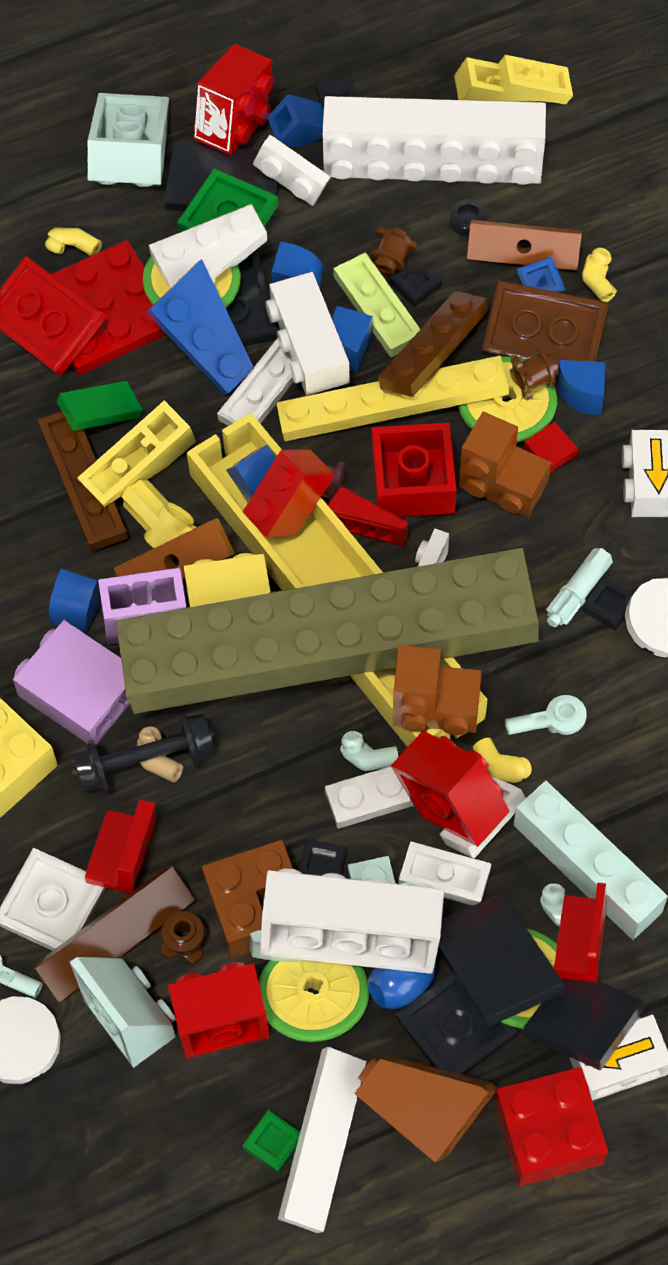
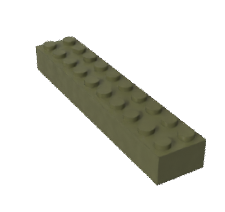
[116,548,539,714]

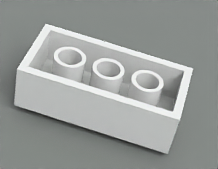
[260,869,444,974]

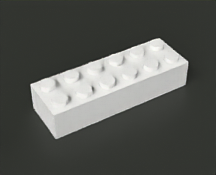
[323,96,546,185]

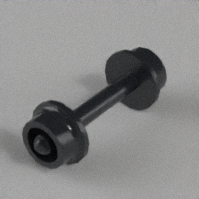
[70,713,217,793]

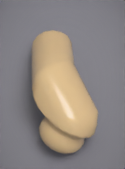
[137,727,183,783]

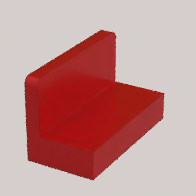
[85,799,156,894]
[554,882,607,983]

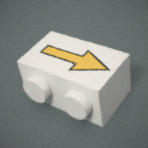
[622,430,668,517]
[569,1015,668,1101]

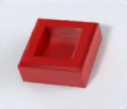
[523,422,578,473]

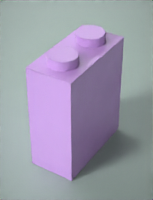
[98,568,186,645]
[13,620,130,745]

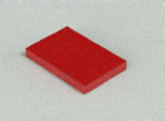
[0,256,107,376]

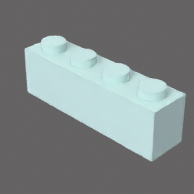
[514,781,668,940]

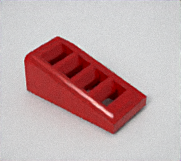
[328,487,408,547]

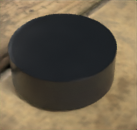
[450,199,487,237]

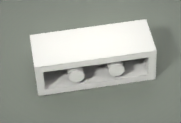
[265,272,350,396]

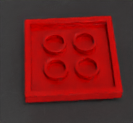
[51,240,167,376]

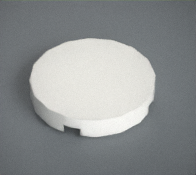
[625,578,668,657]
[0,997,61,1084]

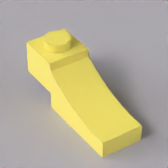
[454,55,573,104]

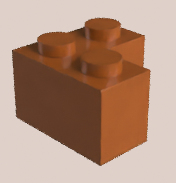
[459,411,551,517]
[393,645,482,735]
[202,840,293,959]

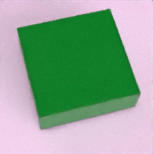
[242,1110,300,1174]

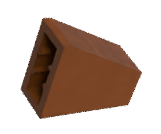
[354,1055,498,1163]

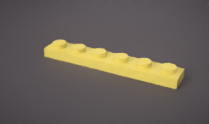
[277,356,509,442]

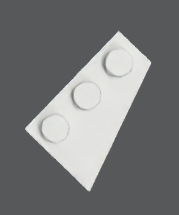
[149,204,267,289]

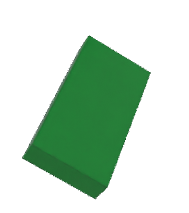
[57,381,143,431]

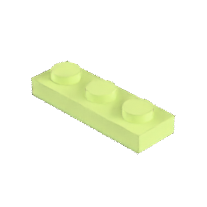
[333,253,420,357]

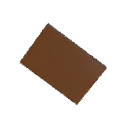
[482,280,609,367]

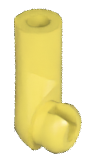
[45,228,102,256]
[582,248,617,302]
[473,738,532,783]

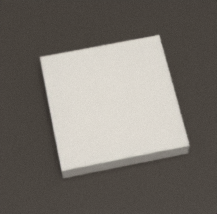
[0,848,107,951]

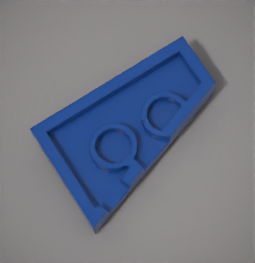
[146,259,254,395]

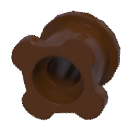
[369,227,418,275]
[510,350,559,400]
[161,911,208,964]

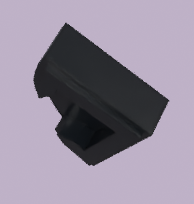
[390,270,442,307]

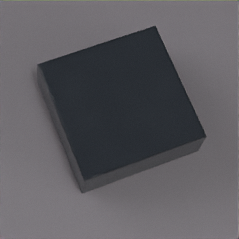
[582,576,634,631]
[298,839,347,876]

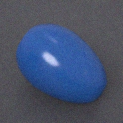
[368,964,436,1009]

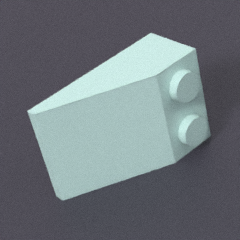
[88,93,169,187]
[70,957,176,1068]

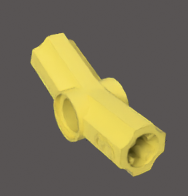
[121,479,197,557]

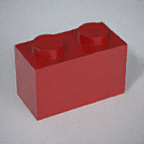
[242,450,335,538]

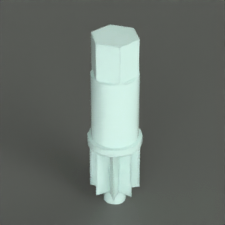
[546,548,613,627]

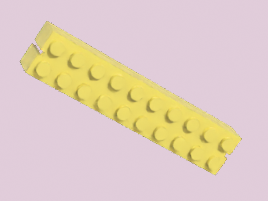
[187,412,487,747]

